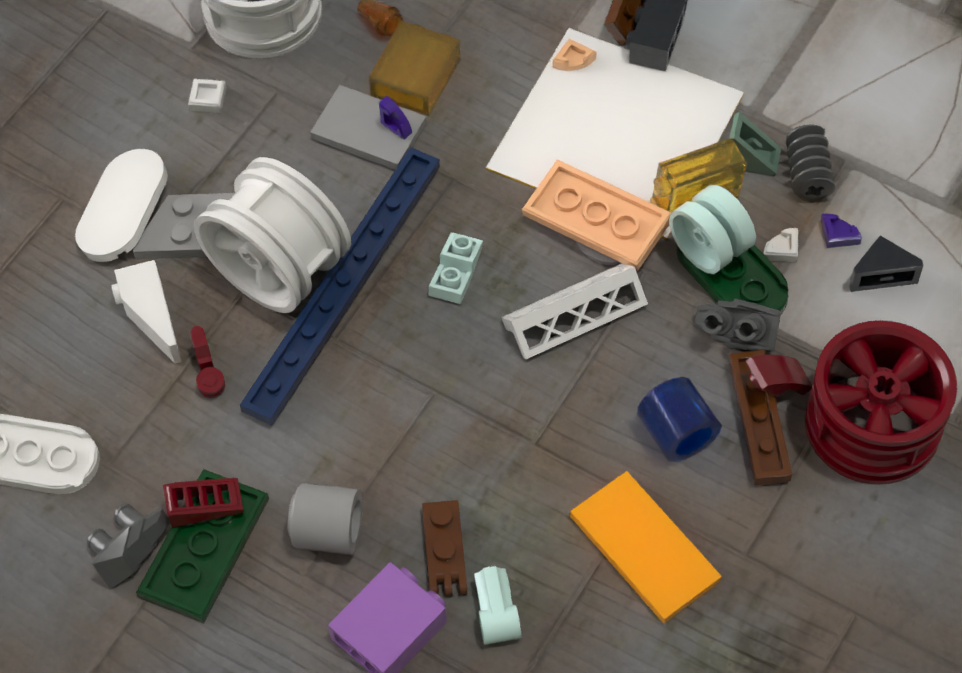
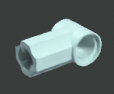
[474,566,522,645]

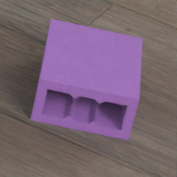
[328,562,447,673]

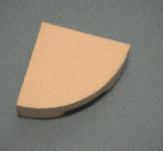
[553,39,596,71]

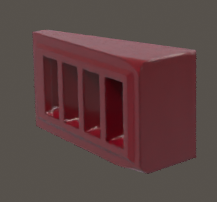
[163,477,244,528]

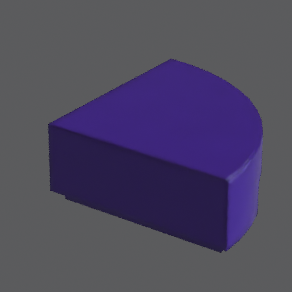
[379,96,412,140]
[820,214,862,248]

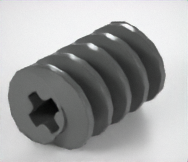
[785,124,836,199]

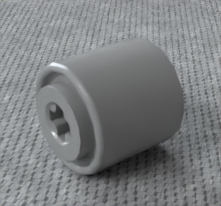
[288,483,363,555]

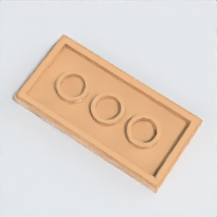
[522,159,671,271]

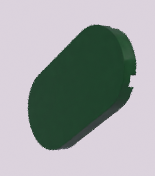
[676,245,788,315]

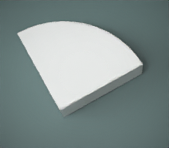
[763,228,798,263]

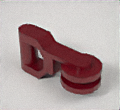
[190,326,225,398]

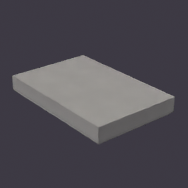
[310,85,427,170]

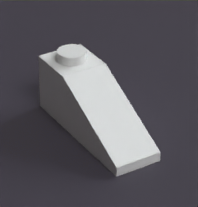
[111,260,181,363]

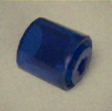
[637,377,722,462]

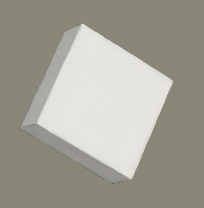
[188,79,227,113]

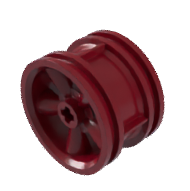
[805,320,957,485]

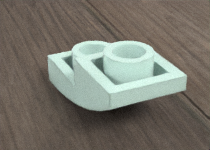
[428,232,483,304]

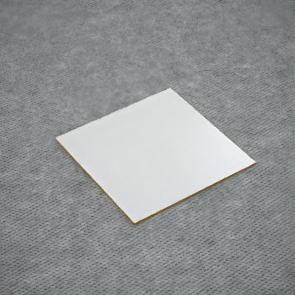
[486,28,744,240]

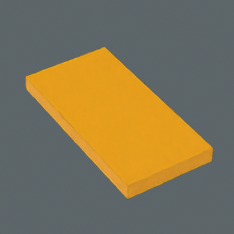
[570,471,722,624]

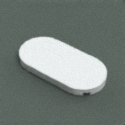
[75,149,168,262]
[0,414,100,494]

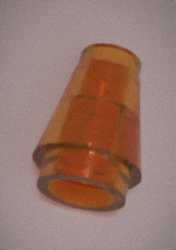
[358,0,403,36]

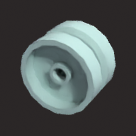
[669,185,756,274]

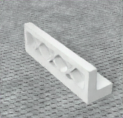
[501,264,648,359]

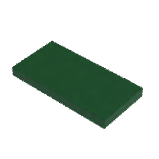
[136,469,269,623]

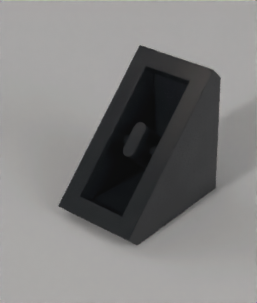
[849,235,924,292]

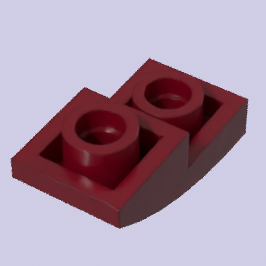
[746,355,813,396]

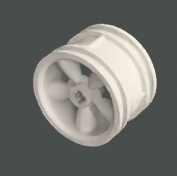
[201,0,322,58]
[194,157,351,313]

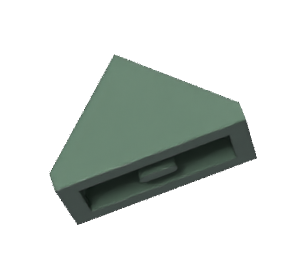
[725,112,781,176]

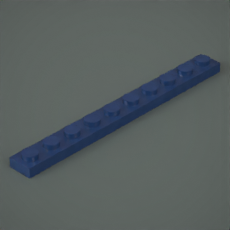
[240,147,440,426]

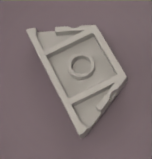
[133,193,234,259]

